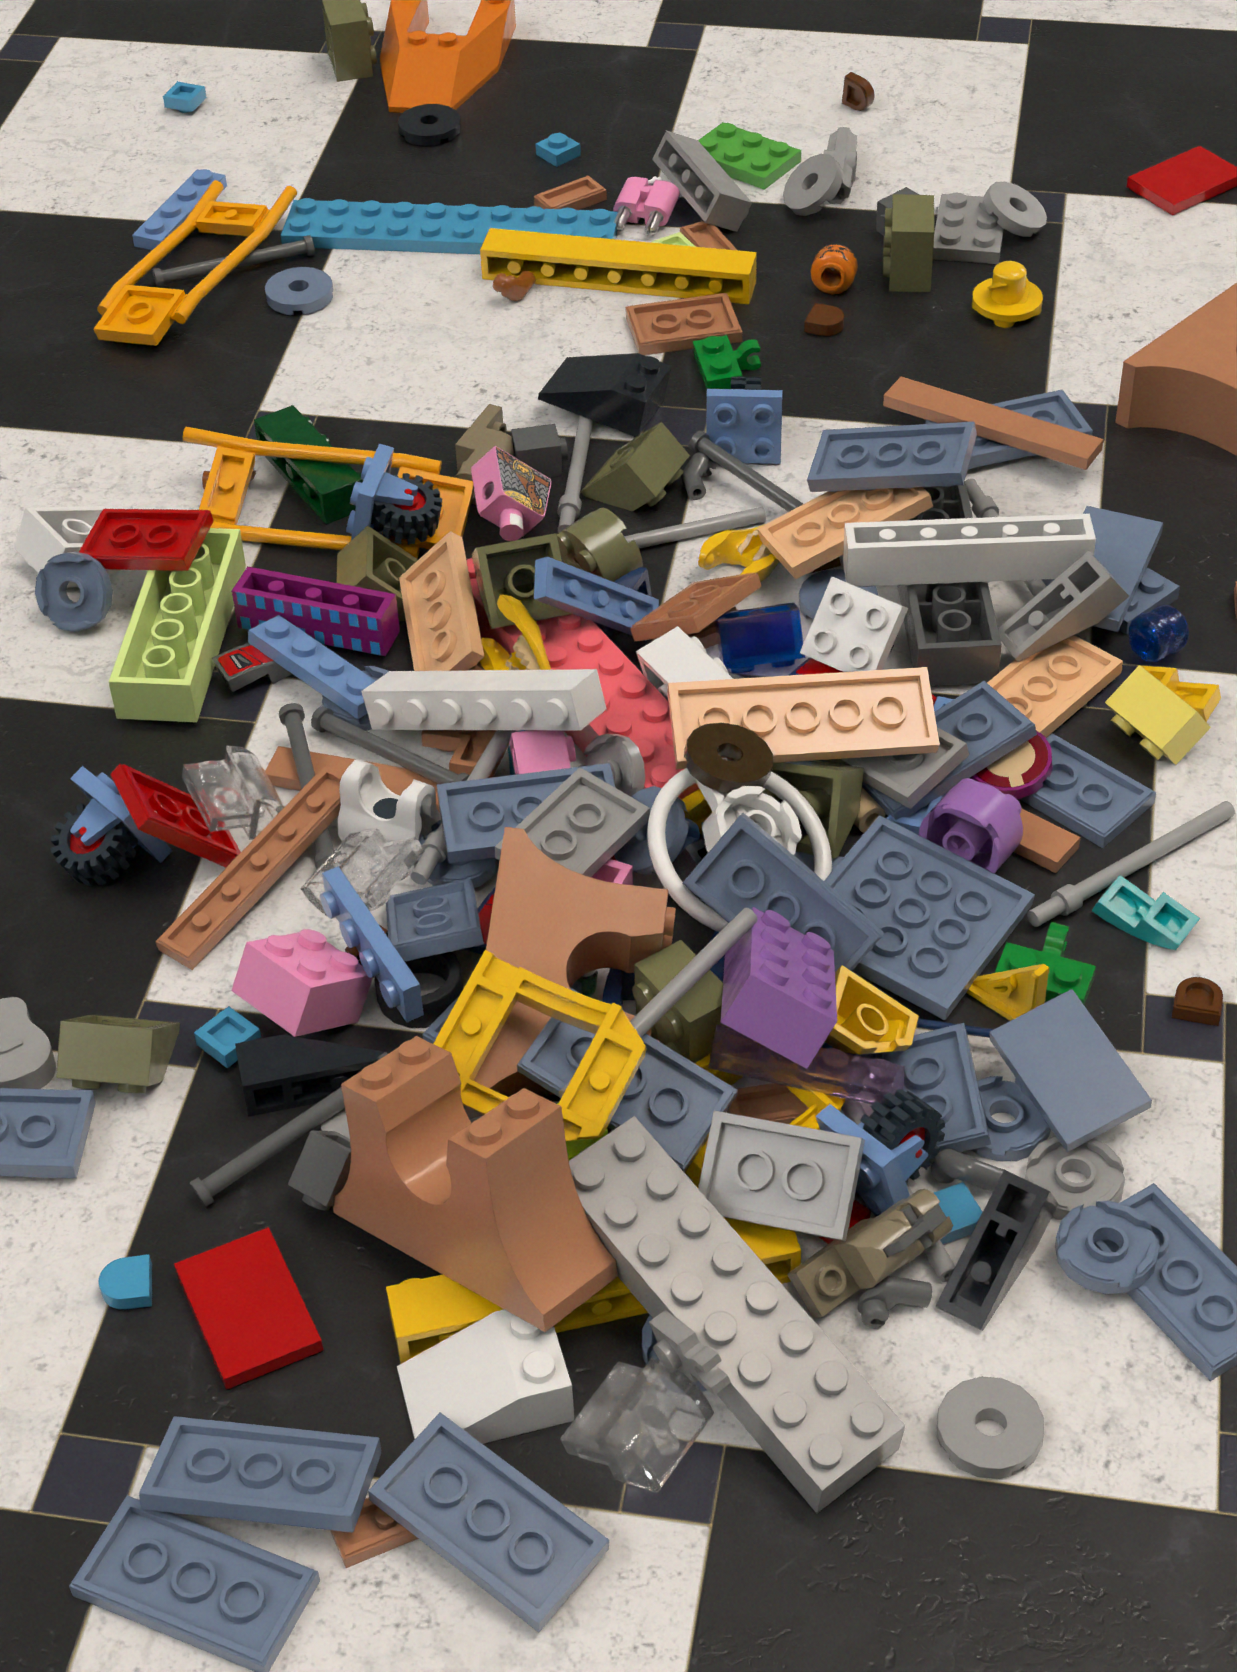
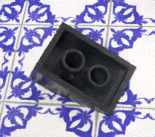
[538,353,672,437]

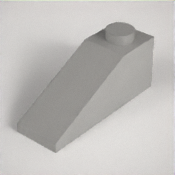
[998,550,1129,662]

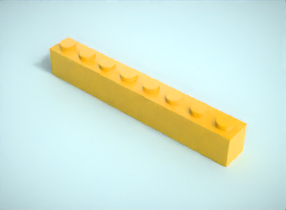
[480,228,757,304]
[386,1217,801,1364]

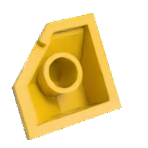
[824,965,919,1054]

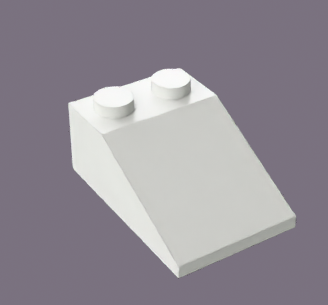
[14,506,125,589]
[397,1309,575,1444]

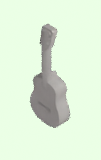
[0,997,56,1089]

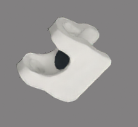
[338,759,441,867]

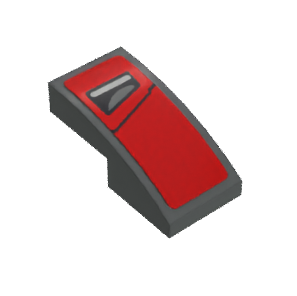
[212,643,292,692]

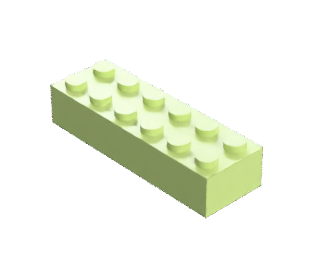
[109,528,246,722]

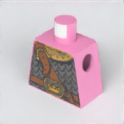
[471,446,551,541]

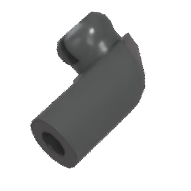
[681,452,716,500]
[931,1148,1004,1192]
[857,1276,932,1328]

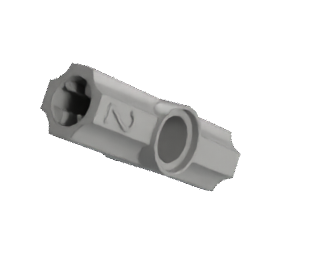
[823,127,857,204]

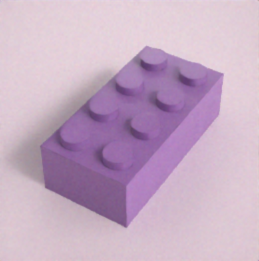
[721,907,837,1069]

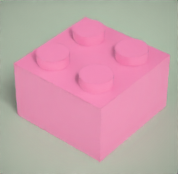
[231,929,373,1037]

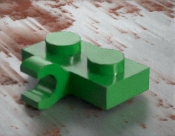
[693,335,761,389]
[995,922,1096,1005]

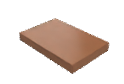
[625,293,742,355]
[630,572,762,642]

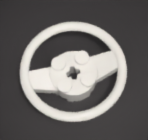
[647,758,832,932]

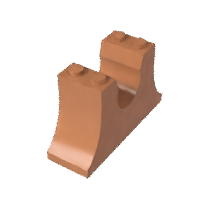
[1115,283,1237,456]
[465,827,676,1118]
[333,1036,618,1332]

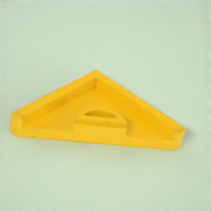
[966,964,1049,1021]

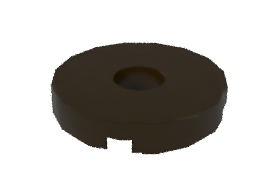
[684,722,773,793]

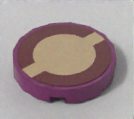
[970,730,1053,799]

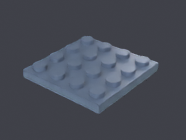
[824,815,1035,1020]

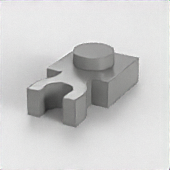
[649,1310,730,1395]

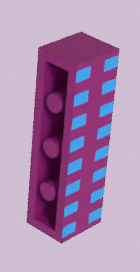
[231,566,400,656]

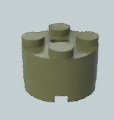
[557,508,643,582]

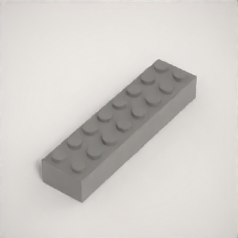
[569,1116,905,1513]

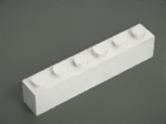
[843,514,1096,587]
[361,669,607,731]

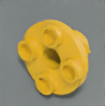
[972,261,1043,328]

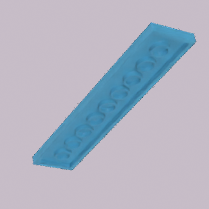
[281,198,618,254]

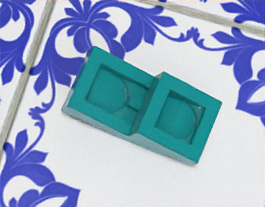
[1092,875,1200,951]

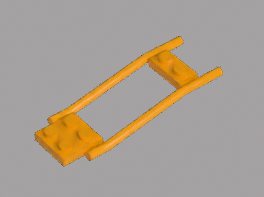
[94,180,297,346]
[183,426,474,559]

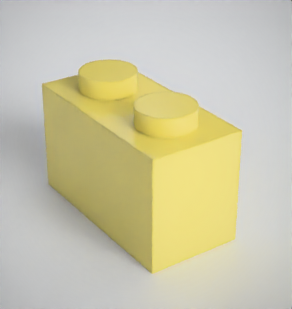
[1105,665,1211,765]

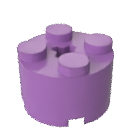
[919,778,1023,874]

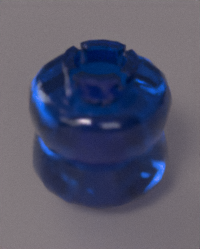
[1128,605,1189,662]

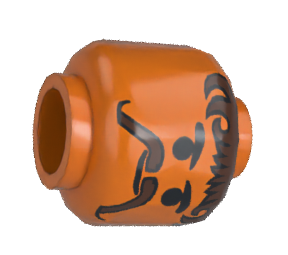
[810,244,858,295]

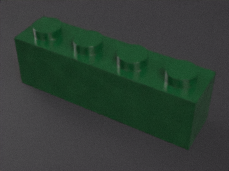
[254,405,363,525]

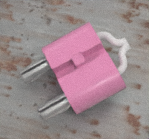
[613,176,680,235]

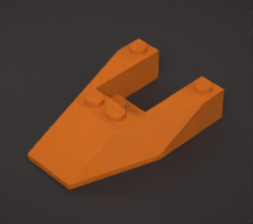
[380,0,516,113]

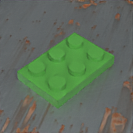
[698,122,802,190]

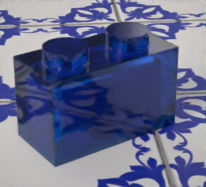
[715,602,805,673]

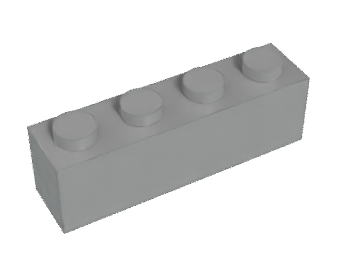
[652,130,752,232]

